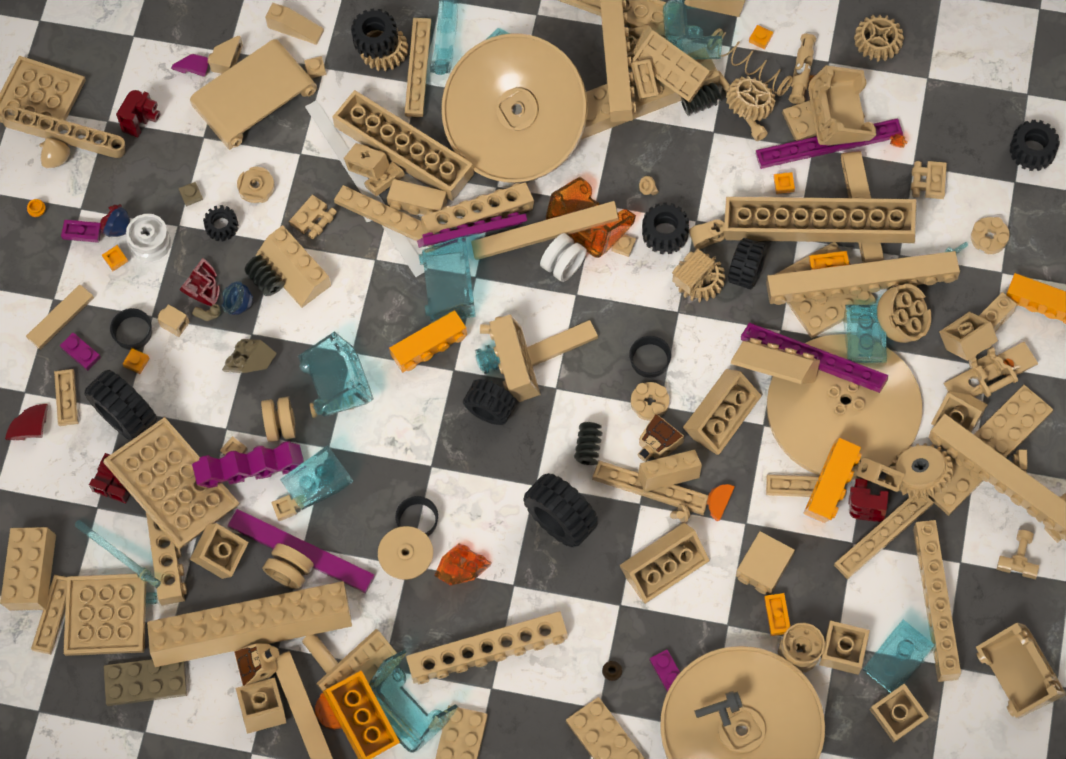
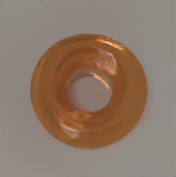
[889,134,908,148]

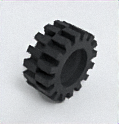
[203,205,239,242]

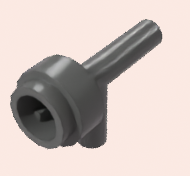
[694,691,743,727]

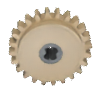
[890,443,953,499]

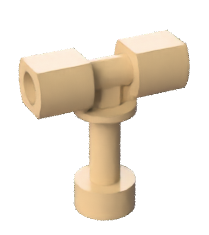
[996,530,1039,580]

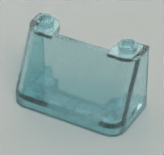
[419,236,476,322]
[298,331,374,417]

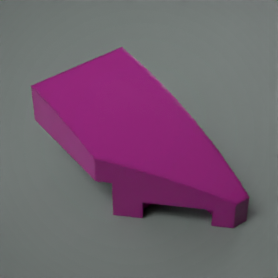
[171,54,208,77]

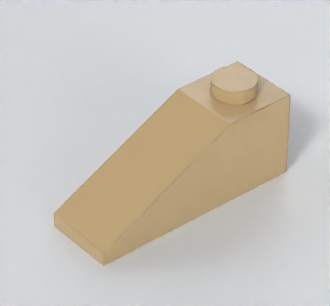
[265,2,324,45]

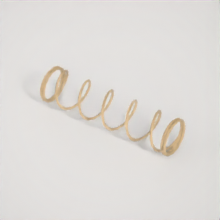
[707,28,793,97]

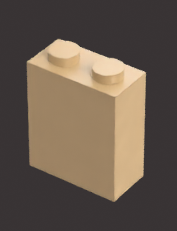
[736,531,795,595]

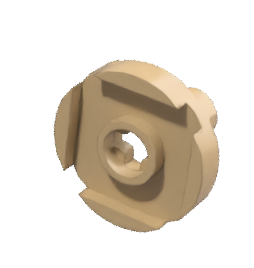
[237,167,275,203]
[971,217,1010,254]
[631,382,669,421]

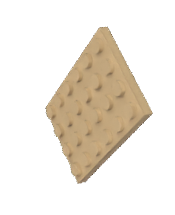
[104,417,240,550]

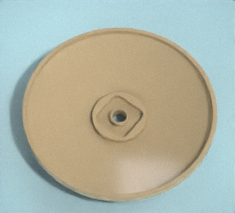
[442,33,588,183]
[767,334,922,480]
[660,646,825,759]

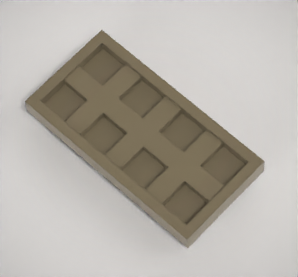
[104,659,187,706]

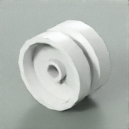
[126,214,171,262]
[540,233,587,282]

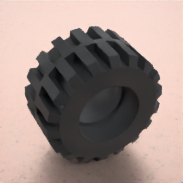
[351,8,398,59]
[1009,120,1060,171]
[642,202,689,254]
[728,238,766,290]
[463,379,516,425]

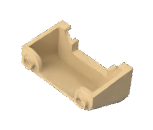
[808,65,876,146]
[976,623,1066,719]

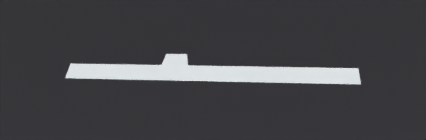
[305,100,428,277]

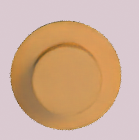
[27,199,46,217]

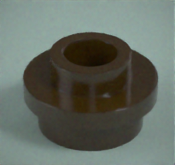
[602,661,622,681]

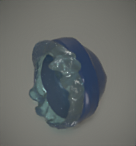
[221,281,253,315]

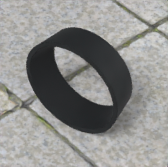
[110,308,152,350]
[629,336,671,378]
[395,496,438,536]

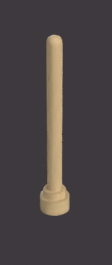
[718,71,768,141]

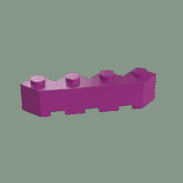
[192,441,305,488]

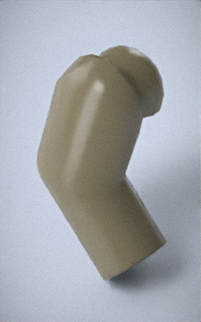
[192,304,221,321]

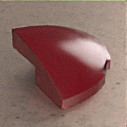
[180,258,220,306]
[5,404,48,440]

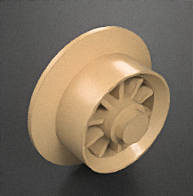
[378,526,433,580]

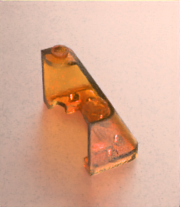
[546,177,636,258]

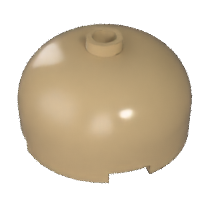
[876,284,931,343]

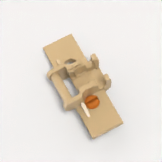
[944,342,1038,397]

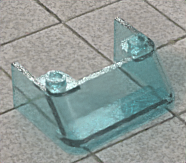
[663,0,722,59]
[369,650,458,753]

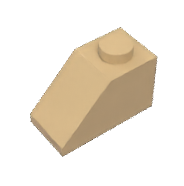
[208,36,243,74]

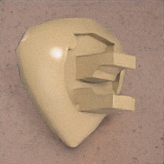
[39,138,70,168]

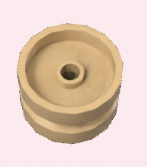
[261,397,296,442]
[262,543,314,590]

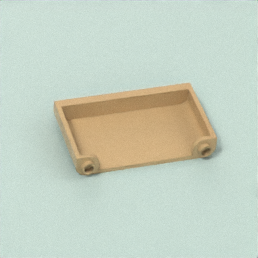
[190,39,317,150]

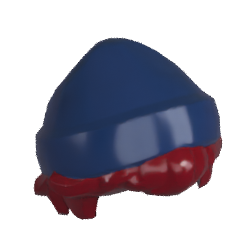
[100,204,130,237]

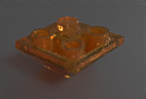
[434,543,492,586]

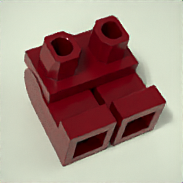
[116,90,161,138]
[89,453,130,504]
[848,478,888,522]

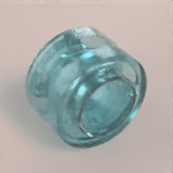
[475,344,499,375]

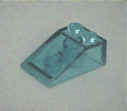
[843,305,887,363]
[280,445,354,510]
[863,619,935,693]

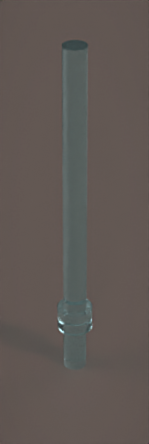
[75,520,161,588]

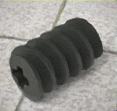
[681,82,722,116]
[244,255,285,296]
[574,422,603,465]

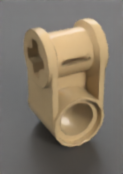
[689,219,725,249]

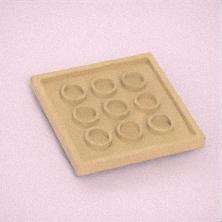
[0,56,86,133]
[774,242,876,339]
[64,573,147,656]

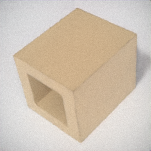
[158,304,190,337]

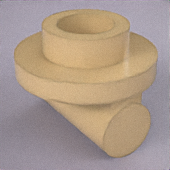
[639,176,659,195]
[670,504,690,523]

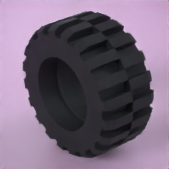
[84,370,157,441]
[523,473,598,547]

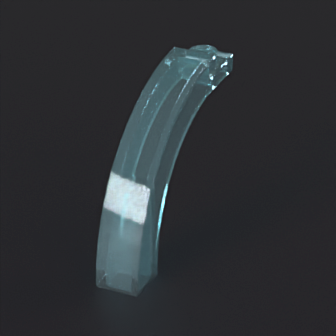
[430,0,459,75]

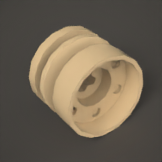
[778,623,825,673]

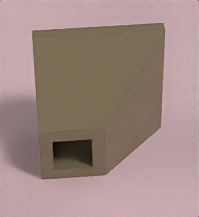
[222,339,277,373]

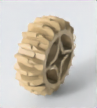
[854,15,904,62]
[361,29,408,72]
[726,76,775,122]
[675,253,725,303]

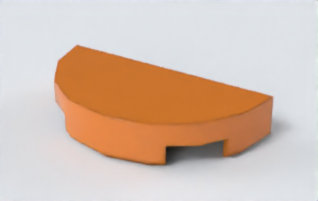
[707,484,734,521]
[315,693,341,730]

